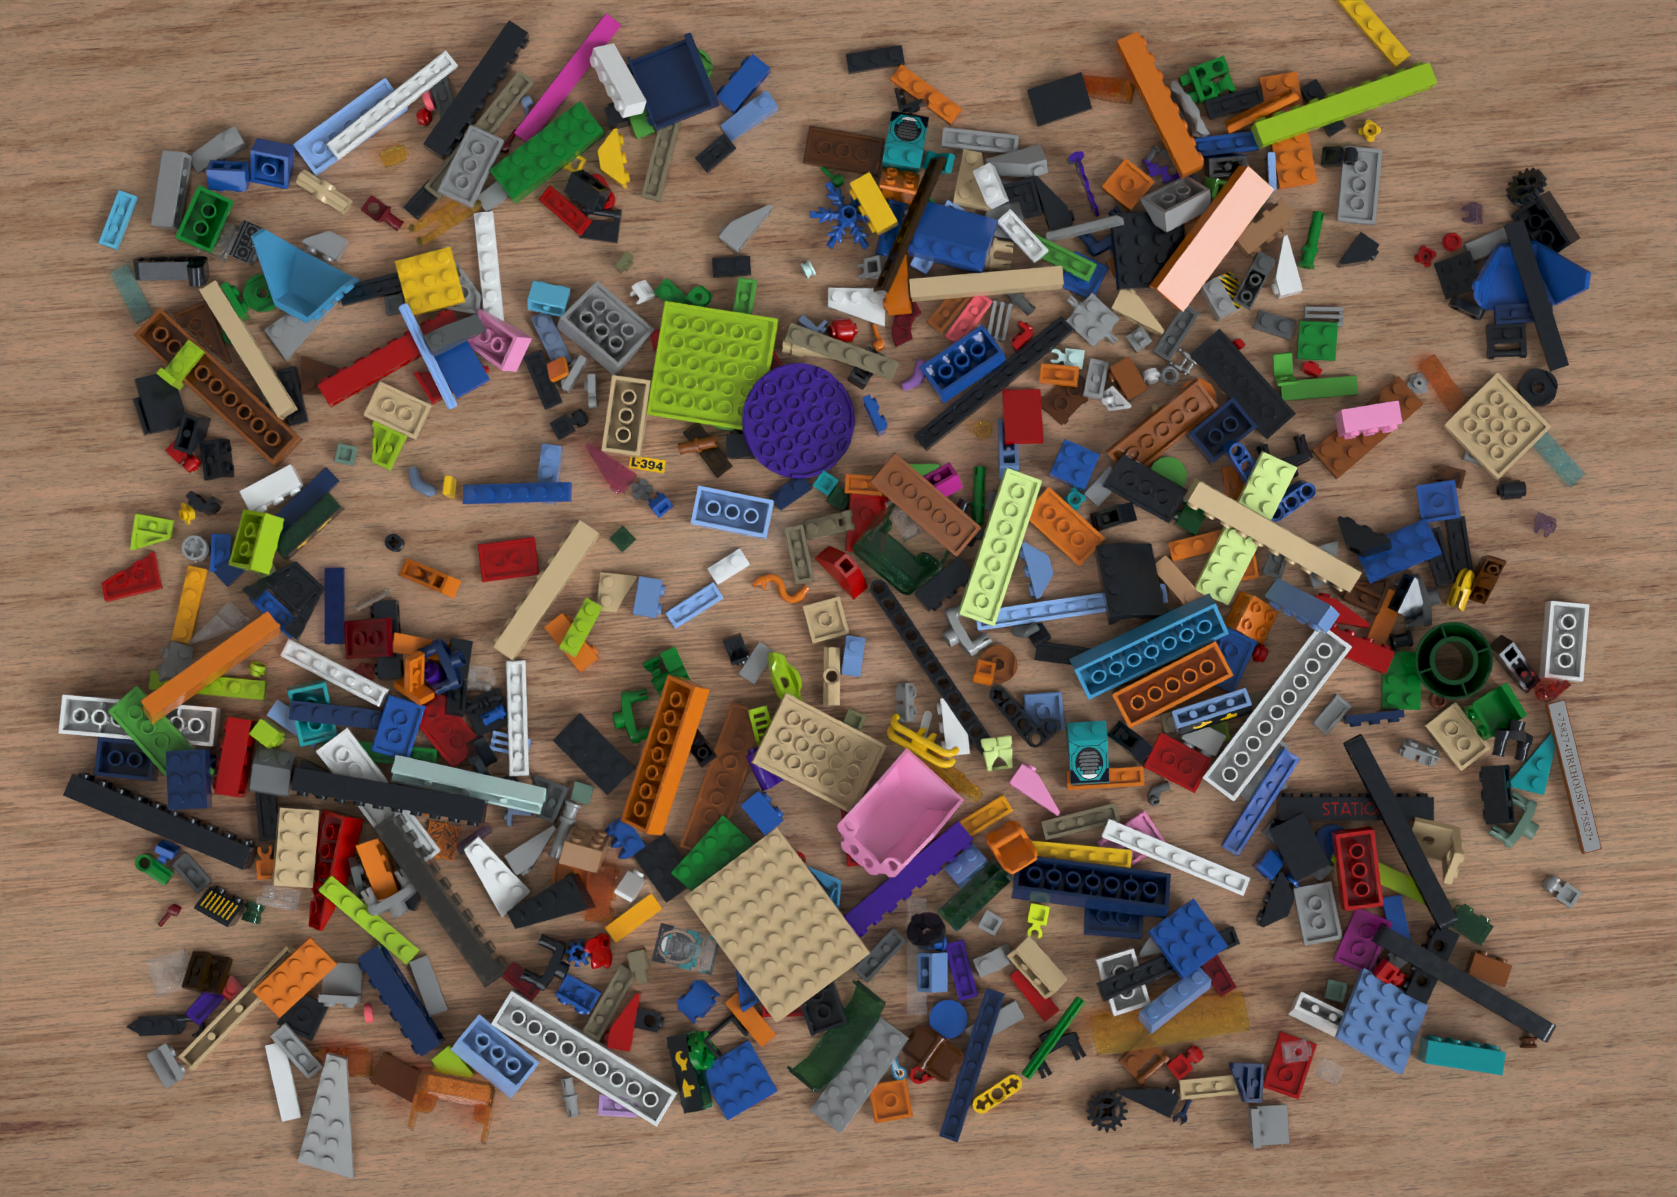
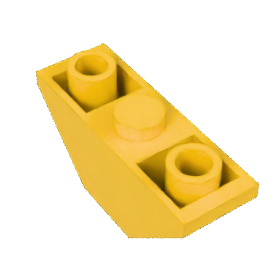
[598,129,630,189]

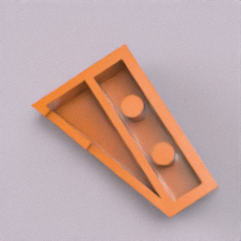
[356,838,401,900]

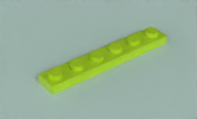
[149,670,267,700]
[318,875,419,965]

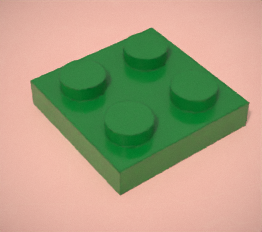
[1296,321,1338,361]

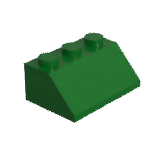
[175,185,234,253]

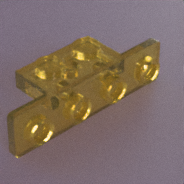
[926,749,983,803]

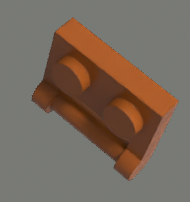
[1119,1034,1171,1087]

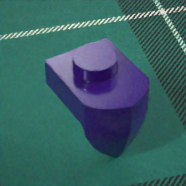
[424,660,447,688]

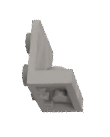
[1248,1104,1289,1148]

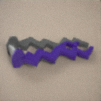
[1142,145,1202,184]
[1067,151,1099,217]

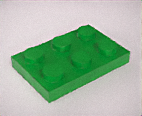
[1381,651,1421,710]

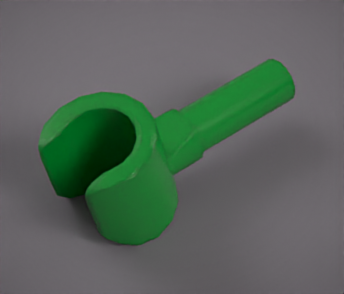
[821,167,845,187]

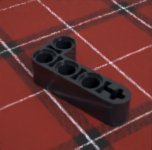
[133,256,210,287]
[989,686,1061,748]

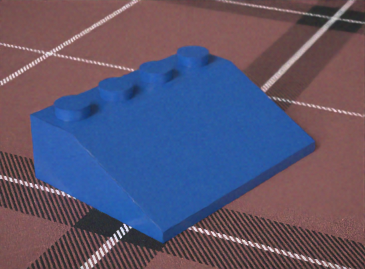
[908,202,998,273]

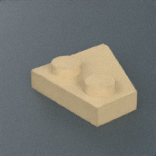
[597,572,637,613]

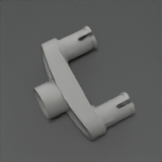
[942,603,992,657]
[360,867,419,918]

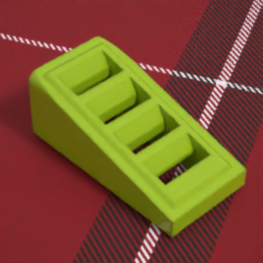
[748,706,771,747]

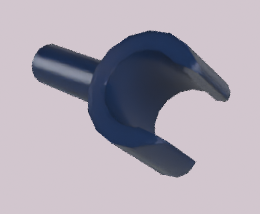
[1173,1099,1192,1126]

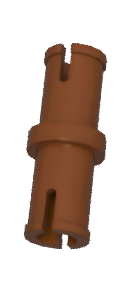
[678,435,718,455]

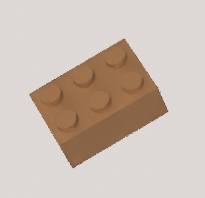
[559,824,611,873]

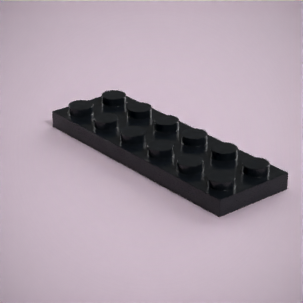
[1191,328,1296,439]

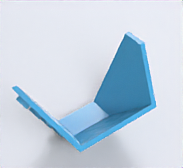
[251,228,360,323]

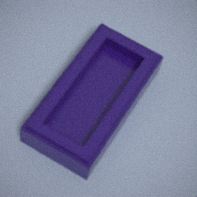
[185,993,225,1026]

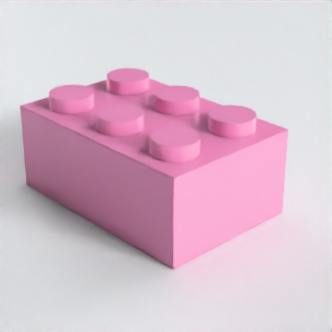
[1335,401,1403,439]

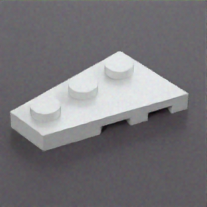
[828,288,885,328]

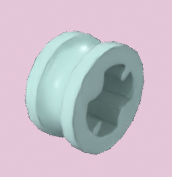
[800,260,816,279]

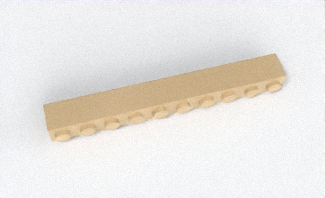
[1184,478,1362,592]

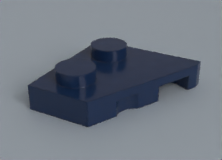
[1229,1062,1265,1103]

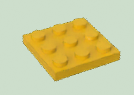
[395,247,466,316]

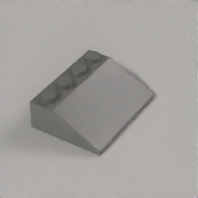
[557,281,655,375]

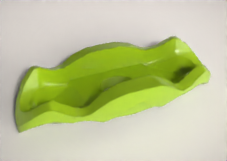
[767,652,803,701]

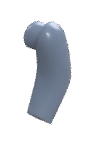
[408,467,437,497]

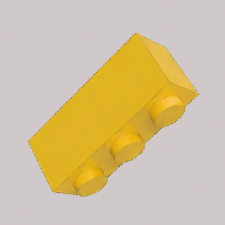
[848,172,898,236]

